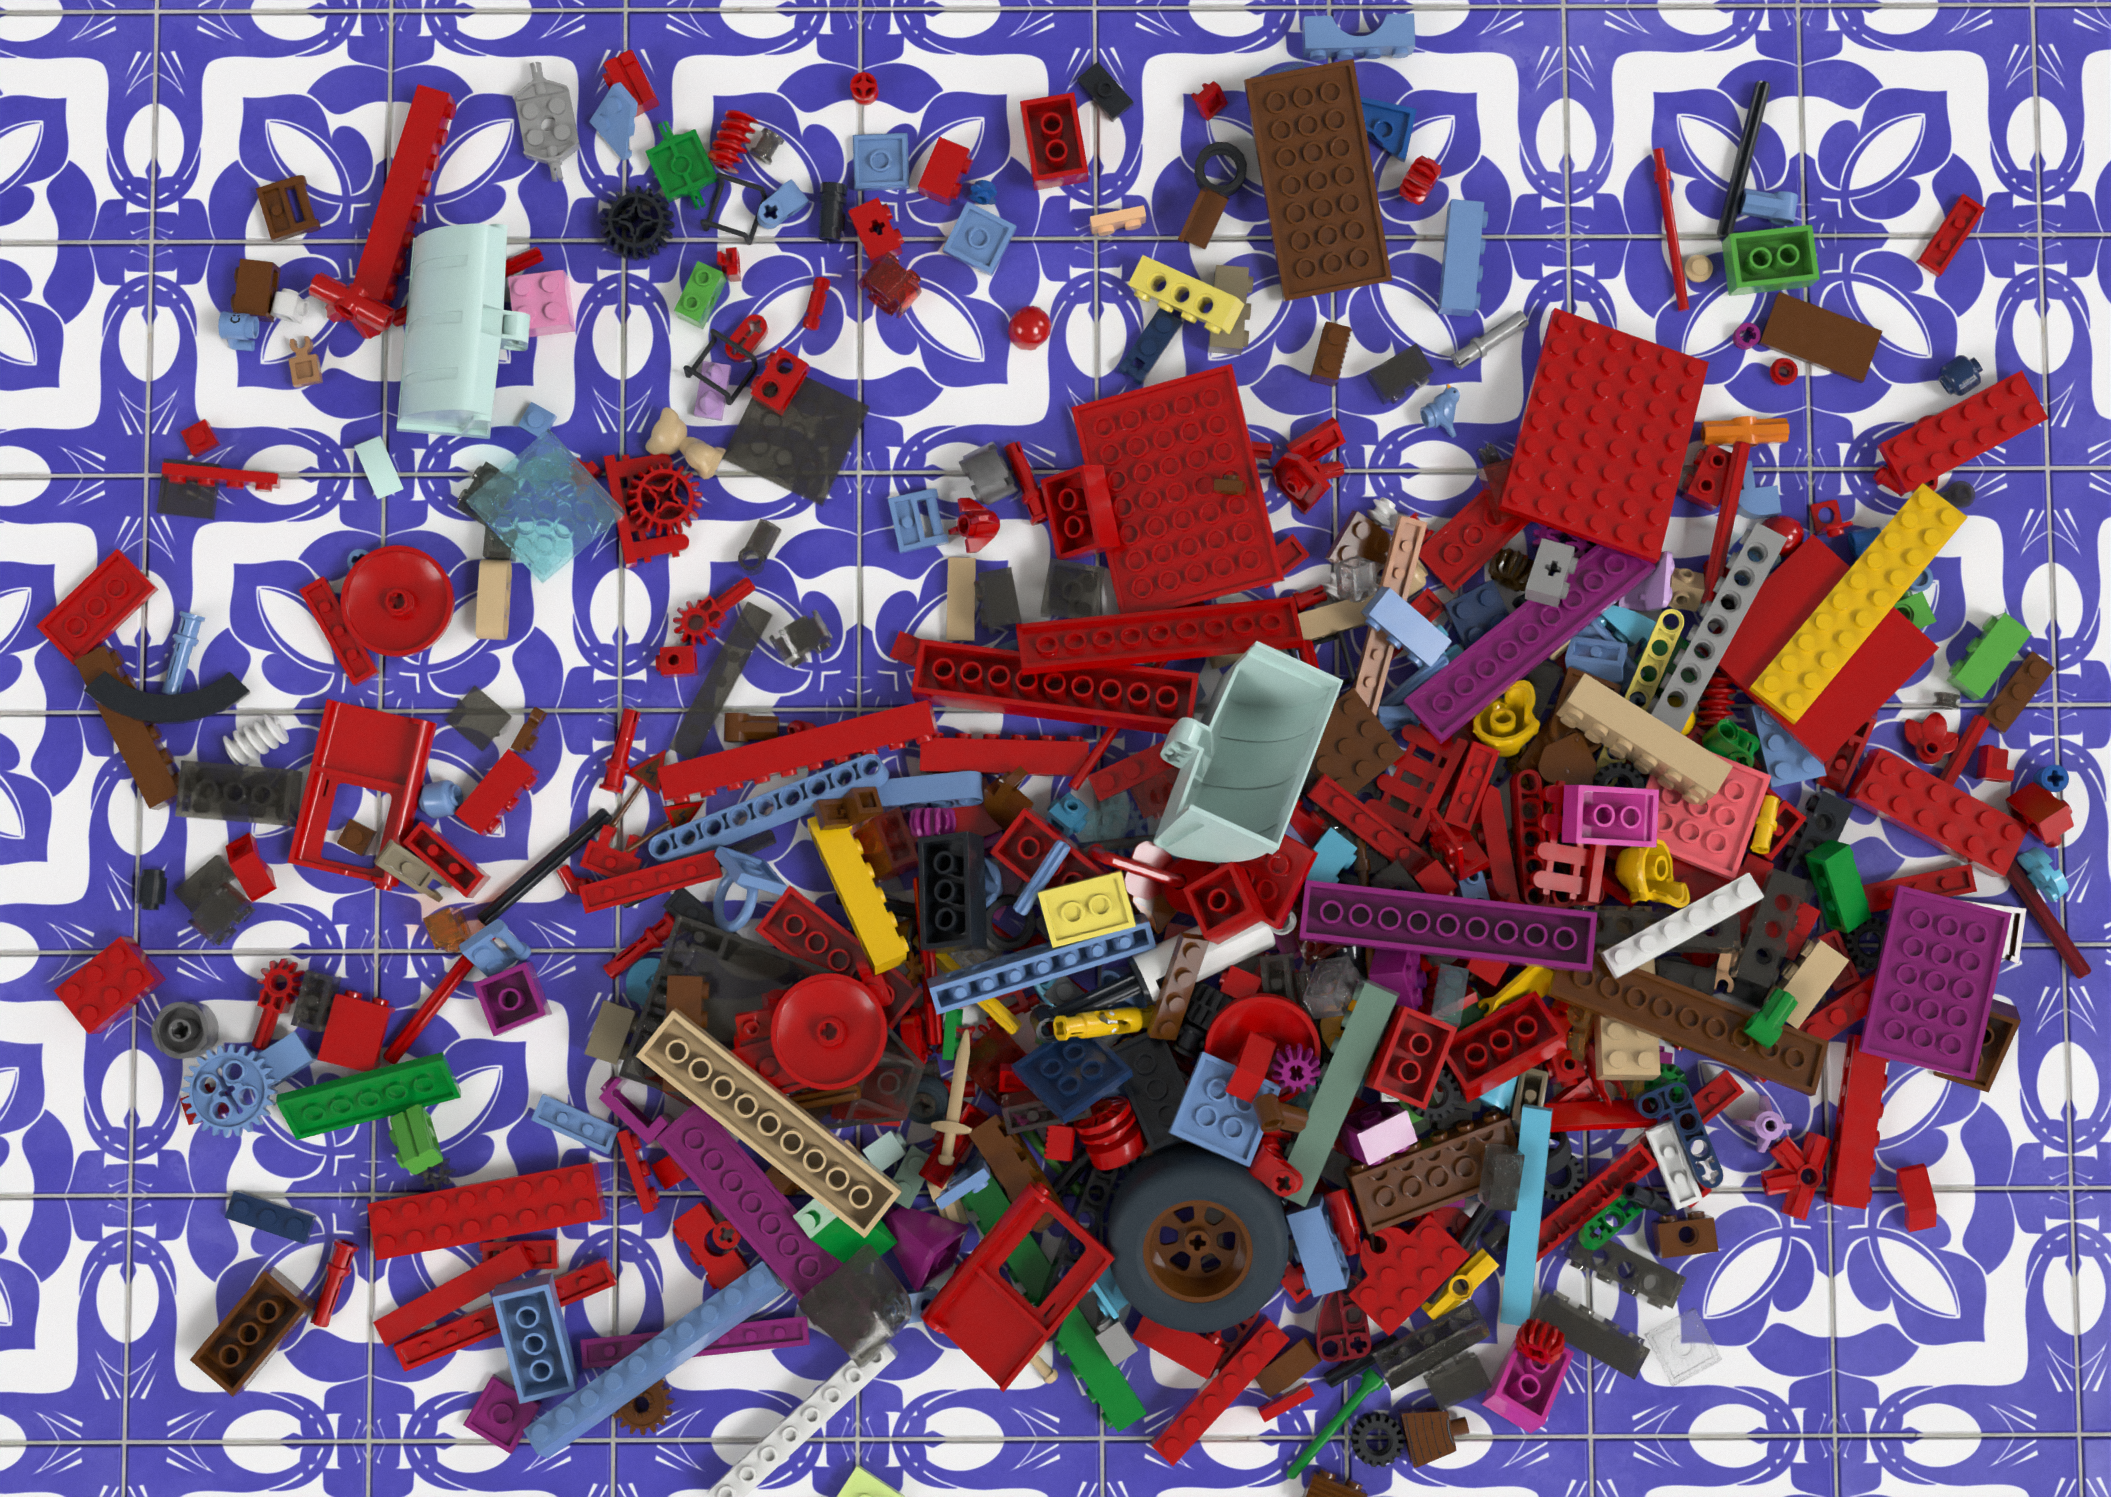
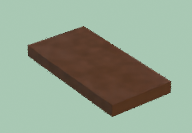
[1758,292,1883,383]

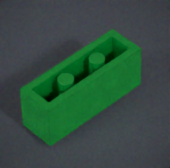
[1805,839,1872,934]

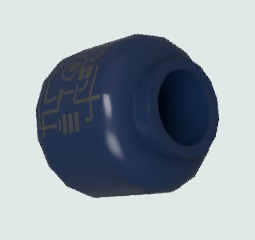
[1938,355,1983,396]

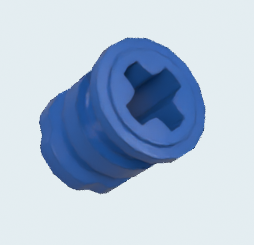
[2033,764,2069,793]

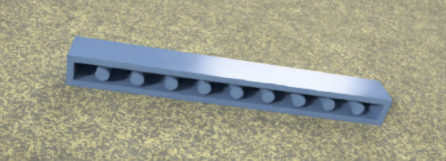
[523,1261,786,1459]

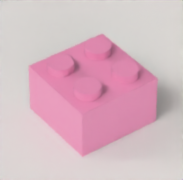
[508,270,575,337]

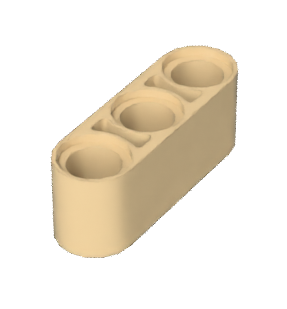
[476,559,512,640]

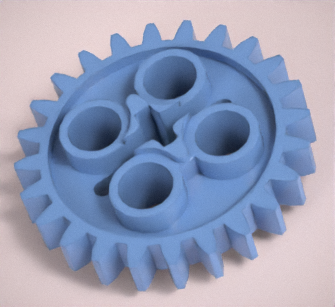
[181,1044,278,1138]

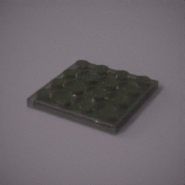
[722,365,870,507]

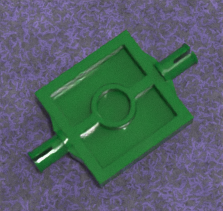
[645,121,718,210]

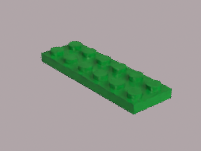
[276,1052,461,1140]

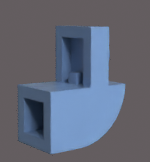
[1736,461,1782,519]

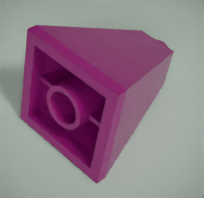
[883,1206,969,1292]

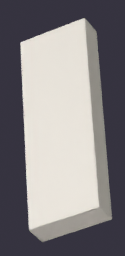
[1644,1119,1703,1210]

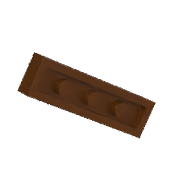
[1146,932,1209,1041]

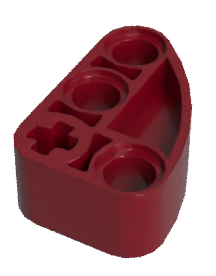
[1314,1272,1371,1362]

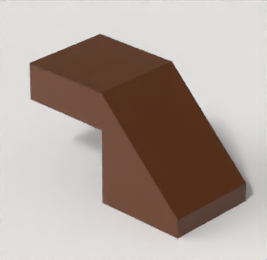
[813,786,884,831]
[1254,1337,1322,1398]

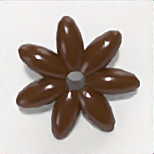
[905,951,926,988]

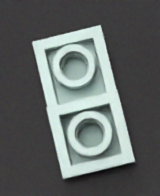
[354,436,404,499]

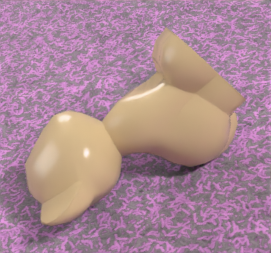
[645,407,726,480]

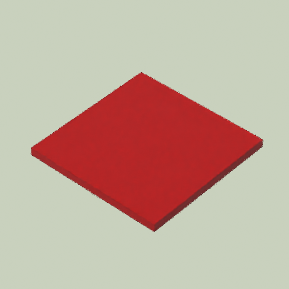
[1697,534,1939,765]

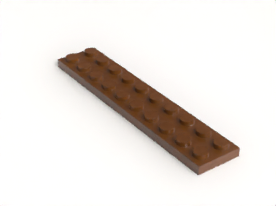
[1547,951,1829,1096]

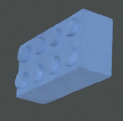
[492,1272,579,1404]

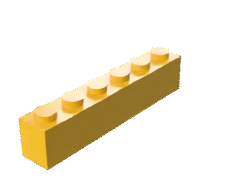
[807,816,909,975]

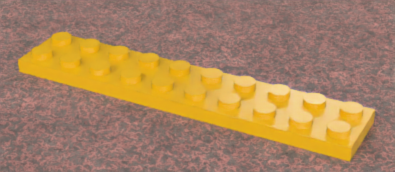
[1749,483,1968,725]

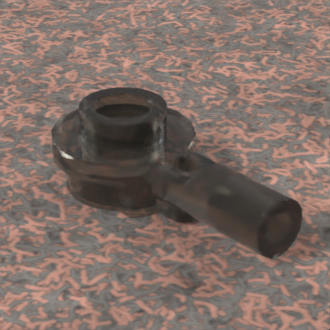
[1937,481,1975,509]

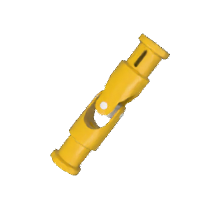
[1053,1005,1155,1041]

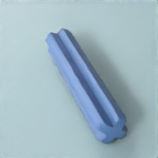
[1379,653,1450,706]
[1013,840,1071,916]

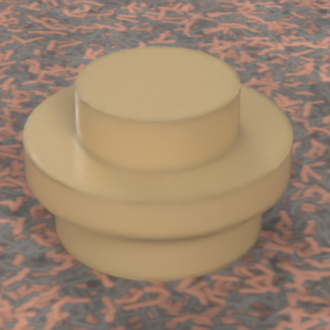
[1684,255,1713,283]

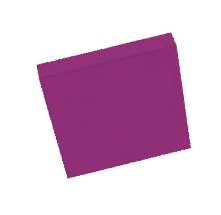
[463,1374,542,1454]

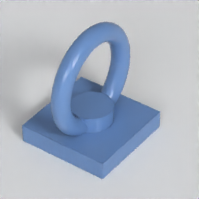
[713,846,787,933]

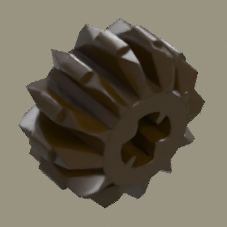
[1488,548,1534,592]

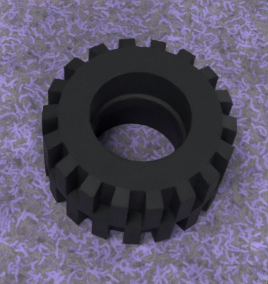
[1184,981,1234,1031]

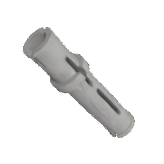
[1451,310,1529,370]

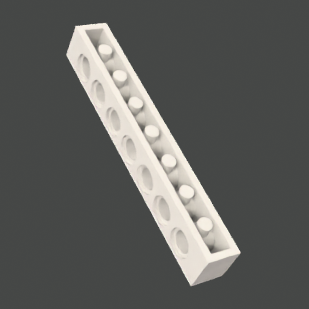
[707,1331,898,1497]

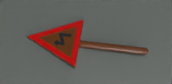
[610,749,666,828]
[625,800,704,853]

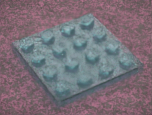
[465,428,625,584]

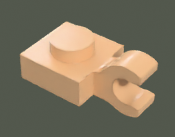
[1712,941,1740,993]

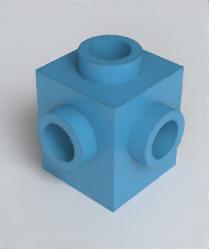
[1045,792,1090,838]

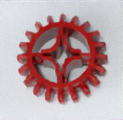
[627,461,702,537]

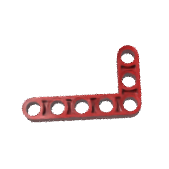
[1509,769,1605,908]

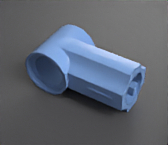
[1739,189,1798,226]

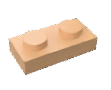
[1090,205,1146,236]

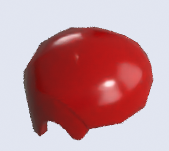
[1008,306,1052,351]
[1761,515,1804,557]

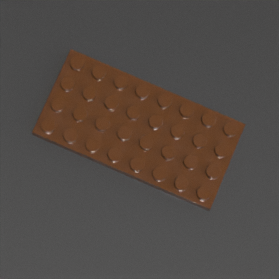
[1244,59,1392,302]

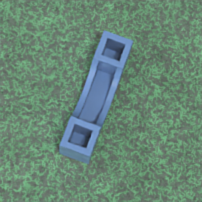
[1302,13,1415,61]

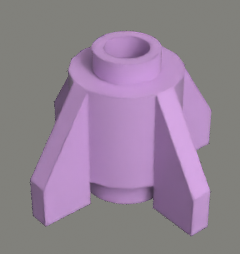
[1733,1095,1792,1153]

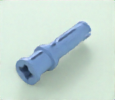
[161,611,205,695]

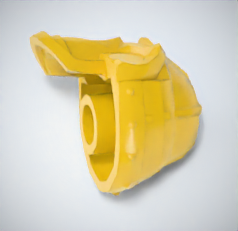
[1473,680,1540,757]
[1614,838,1690,908]

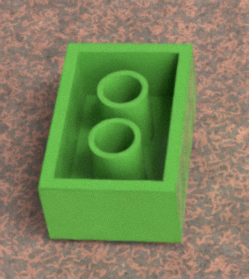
[1722,225,1820,296]

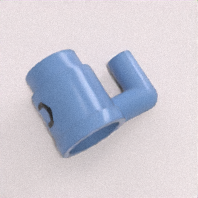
[218,311,259,351]

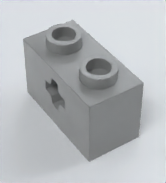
[1525,538,1578,608]
[1094,1314,1138,1366]

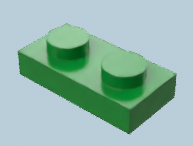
[942,1009,963,1060]

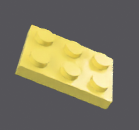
[1038,870,1136,948]

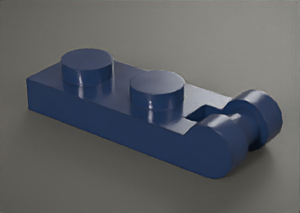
[1117,307,1183,386]

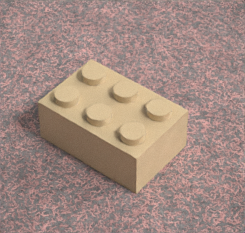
[1763,936,1849,1029]

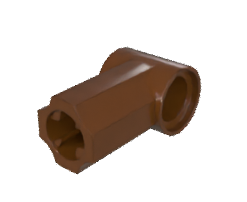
[724,713,780,743]
[1252,1093,1309,1133]

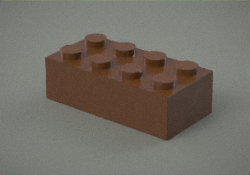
[190,1267,317,1397]

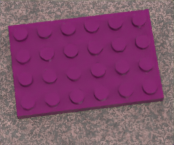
[1858,885,2012,1080]

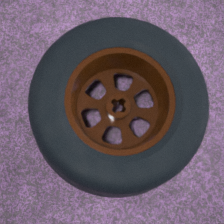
[1107,1143,1289,1333]

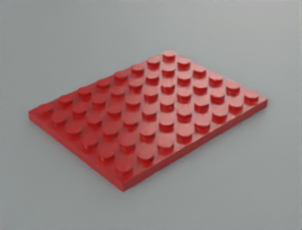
[1498,308,1709,564]
[1071,364,1285,614]

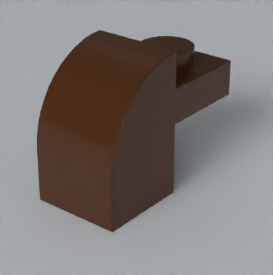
[983,766,1034,831]

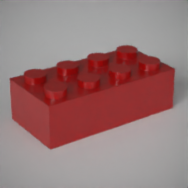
[990,808,1110,890]
[1443,990,1566,1103]

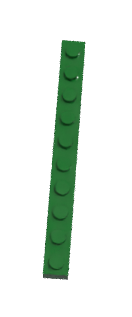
[960,1170,1147,1433]

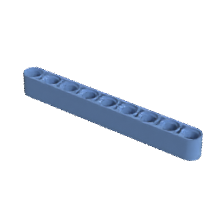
[648,754,889,864]

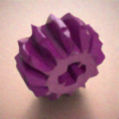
[909,808,956,837]
[1271,1043,1321,1094]

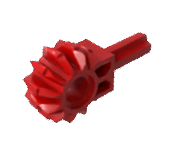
[673,577,756,647]
[252,958,308,1050]

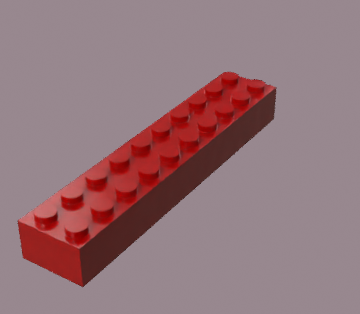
[911,639,1199,734]

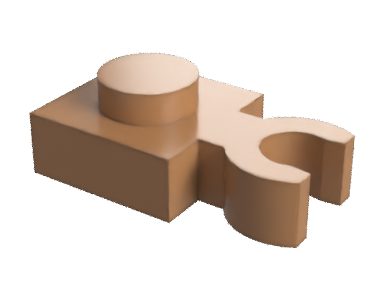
[289,336,323,388]

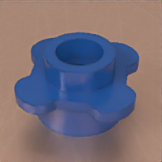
[969,180,997,205]

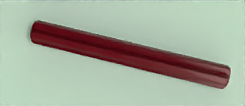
[2005,859,2091,979]

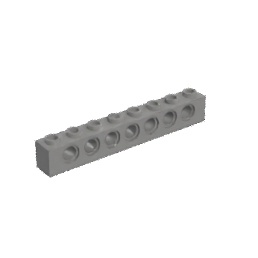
[1646,523,1787,733]

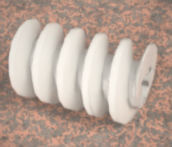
[222,714,289,766]

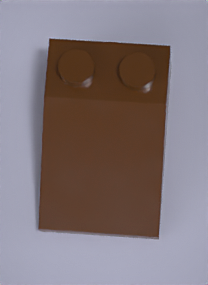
[1933,999,2021,1093]

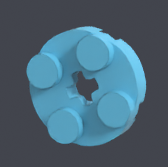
[2017,847,2069,902]

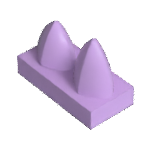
[694,361,732,421]

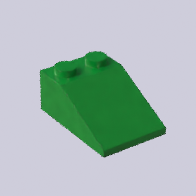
[793,1198,897,1274]

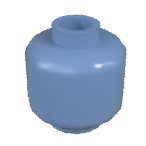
[419,779,464,819]

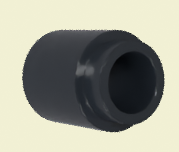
[136,869,168,911]

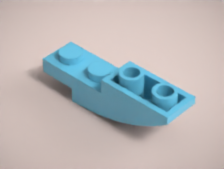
[1597,605,1656,650]

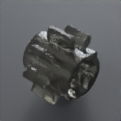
[418,1158,456,1191]

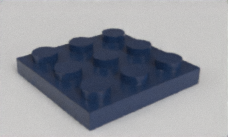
[1011,1036,1133,1124]

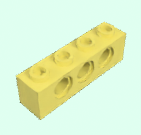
[1128,255,1245,335]

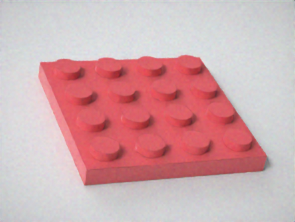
[1644,752,1771,881]

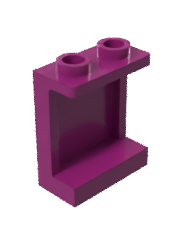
[599,1075,676,1145]

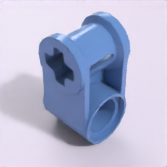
[757,179,809,229]

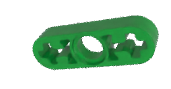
[1578,1194,1643,1250]

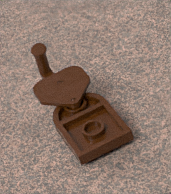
[1538,667,1622,816]

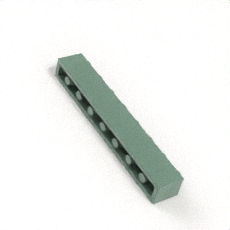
[1284,979,1400,1207]

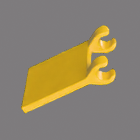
[1478,966,1554,1017]

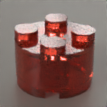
[858,252,922,319]

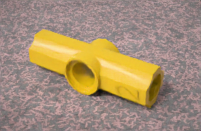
[1420,1247,1499,1325]

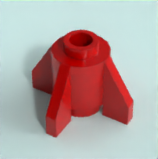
[948,497,1000,553]

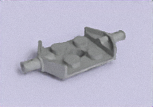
[513,62,580,182]

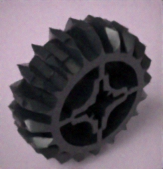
[600,185,675,261]

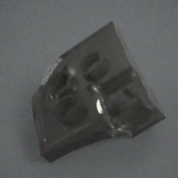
[797,1244,912,1368]

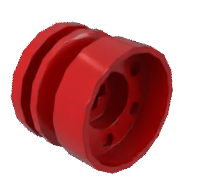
[1074,1096,1148,1170]

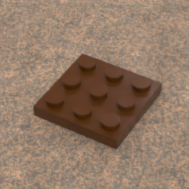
[1309,687,1405,795]

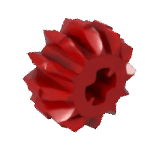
[1399,155,1441,205]
[1515,1318,1566,1365]

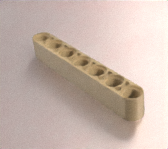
[1209,591,1377,669]

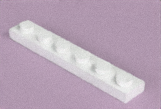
[1601,873,1764,980]

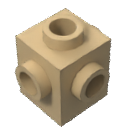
[1668,568,1705,612]

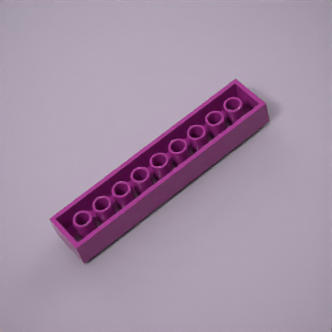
[1299,880,1597,973]

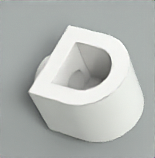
[270,288,309,324]

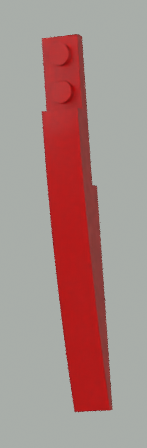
[1507,1069,1745,1263]

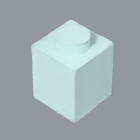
[862,1129,909,1171]

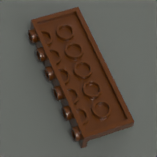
[1344,1110,1518,1234]

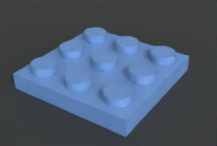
[1168,1052,1281,1167]

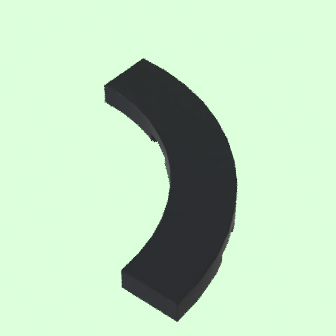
[84,671,250,725]

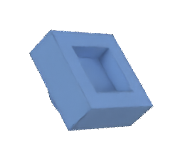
[518,402,557,441]

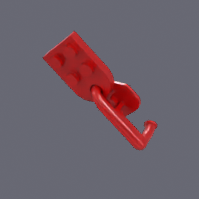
[1088,840,1219,916]

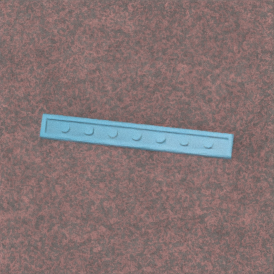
[1500,1104,1553,1326]

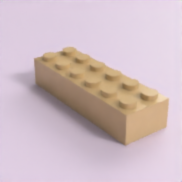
[1556,674,1733,806]
[1590,906,1661,1080]

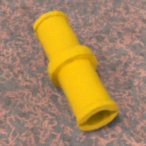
[1751,795,1780,854]

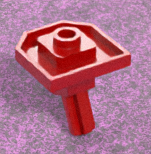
[1272,452,1344,515]

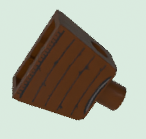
[1398,1407,1469,1468]

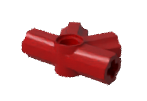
[308,272,395,339]
[1760,1132,1832,1221]

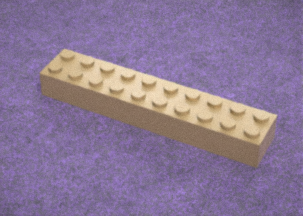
[636,1008,902,1238]

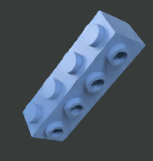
[1438,199,1488,317]

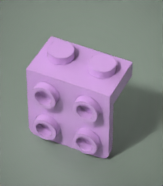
[1615,551,1675,613]

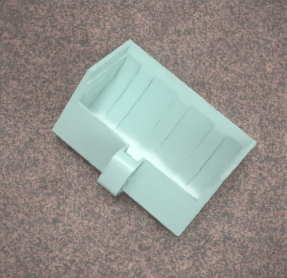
[397,224,531,439]
[1153,641,1343,862]

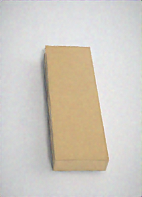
[946,557,976,642]

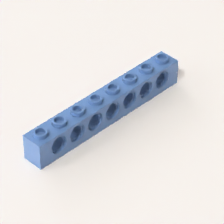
[926,913,1156,1015]

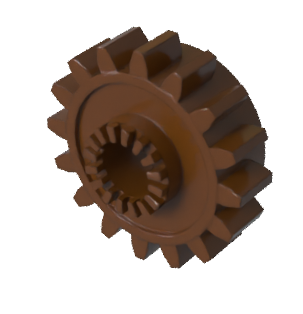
[613,1377,675,1435]

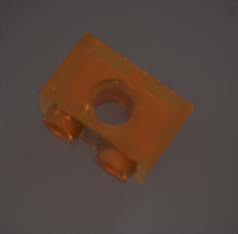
[423,907,473,953]

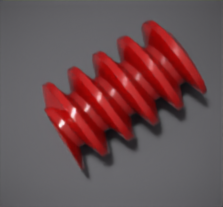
[708,110,759,174]
[1695,672,1737,731]

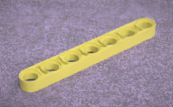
[1594,609,1684,787]

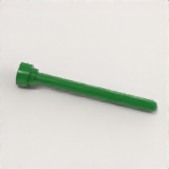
[1286,1367,1386,1480]

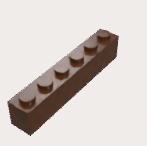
[74,645,188,811]

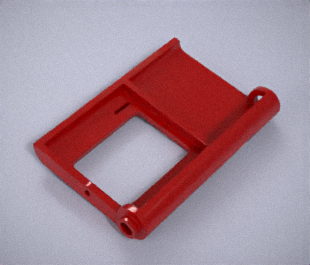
[287,699,437,891]
[920,1181,1115,1393]

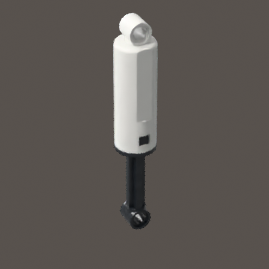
[1029,910,1297,1043]

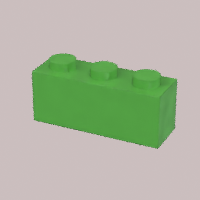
[1946,612,2032,701]

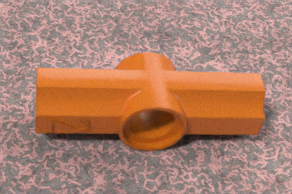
[1700,416,1790,447]

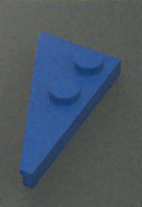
[1360,96,1417,162]

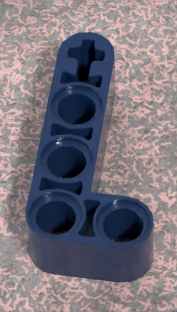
[1634,1080,1724,1188]

